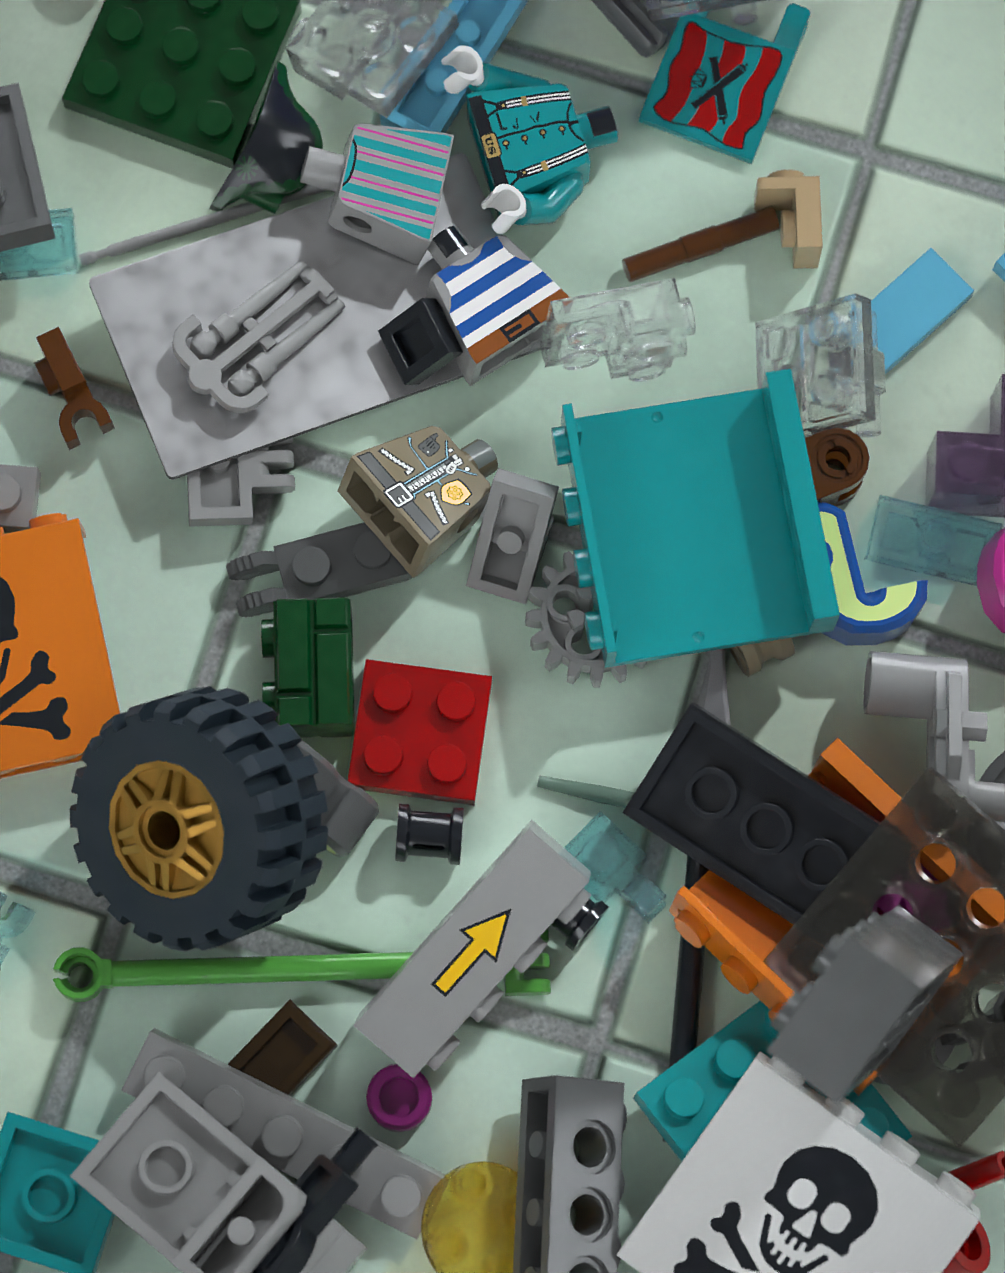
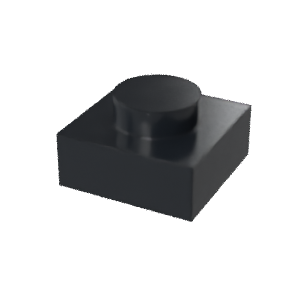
[378,298,463,385]

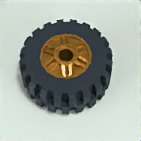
[69,686,328,951]

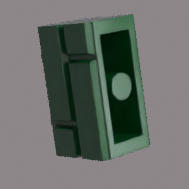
[261,597,355,738]

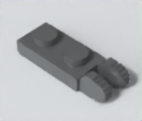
[226,522,412,618]

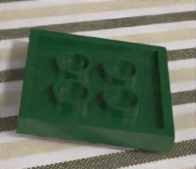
[62,0,302,168]

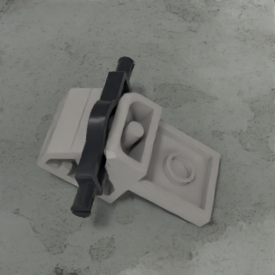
[70,1071,378,1273]

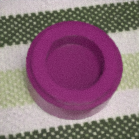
[366,1064,432,1132]

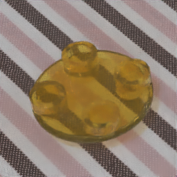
[421,1161,518,1273]

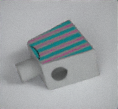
[300,123,454,265]

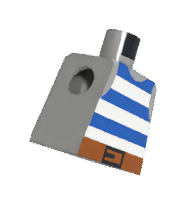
[426,225,573,386]

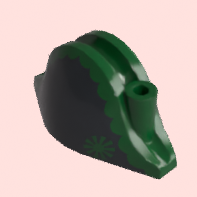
[209,61,323,214]

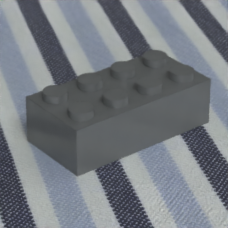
[767,906,964,1104]

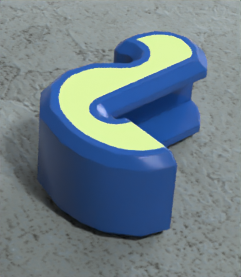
[818,502,928,645]

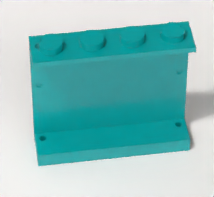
[551,368,840,668]

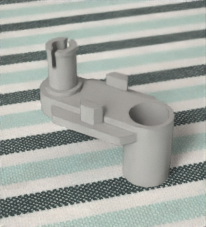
[863,651,1005,832]

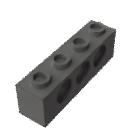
[513,1075,627,1273]

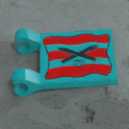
[638,0,810,164]

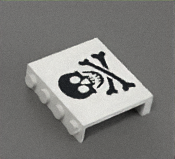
[617,1051,980,1273]

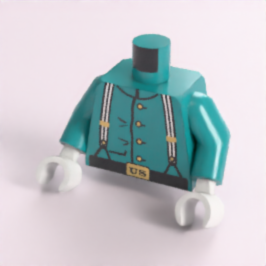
[441,46,618,234]

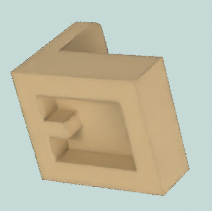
[754,170,823,269]

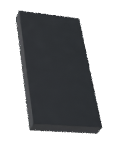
[622,703,915,946]

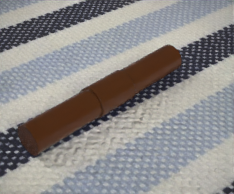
[622,206,780,282]

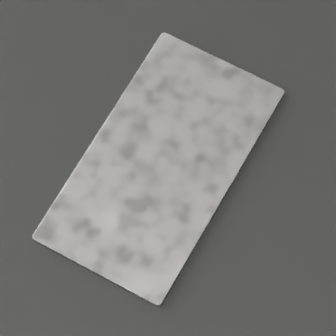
[89,153,548,480]

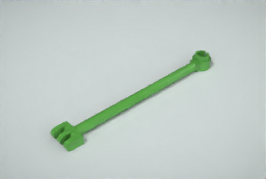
[53,928,551,1002]

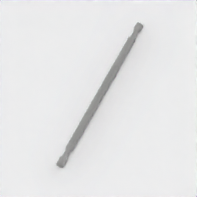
[79,184,327,266]

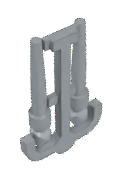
[172,260,345,413]

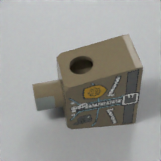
[338,426,498,578]

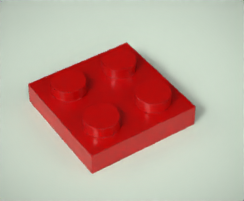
[348,659,492,806]

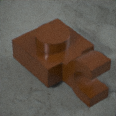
[34,327,115,450]

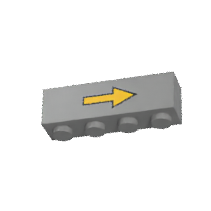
[354,820,591,1078]

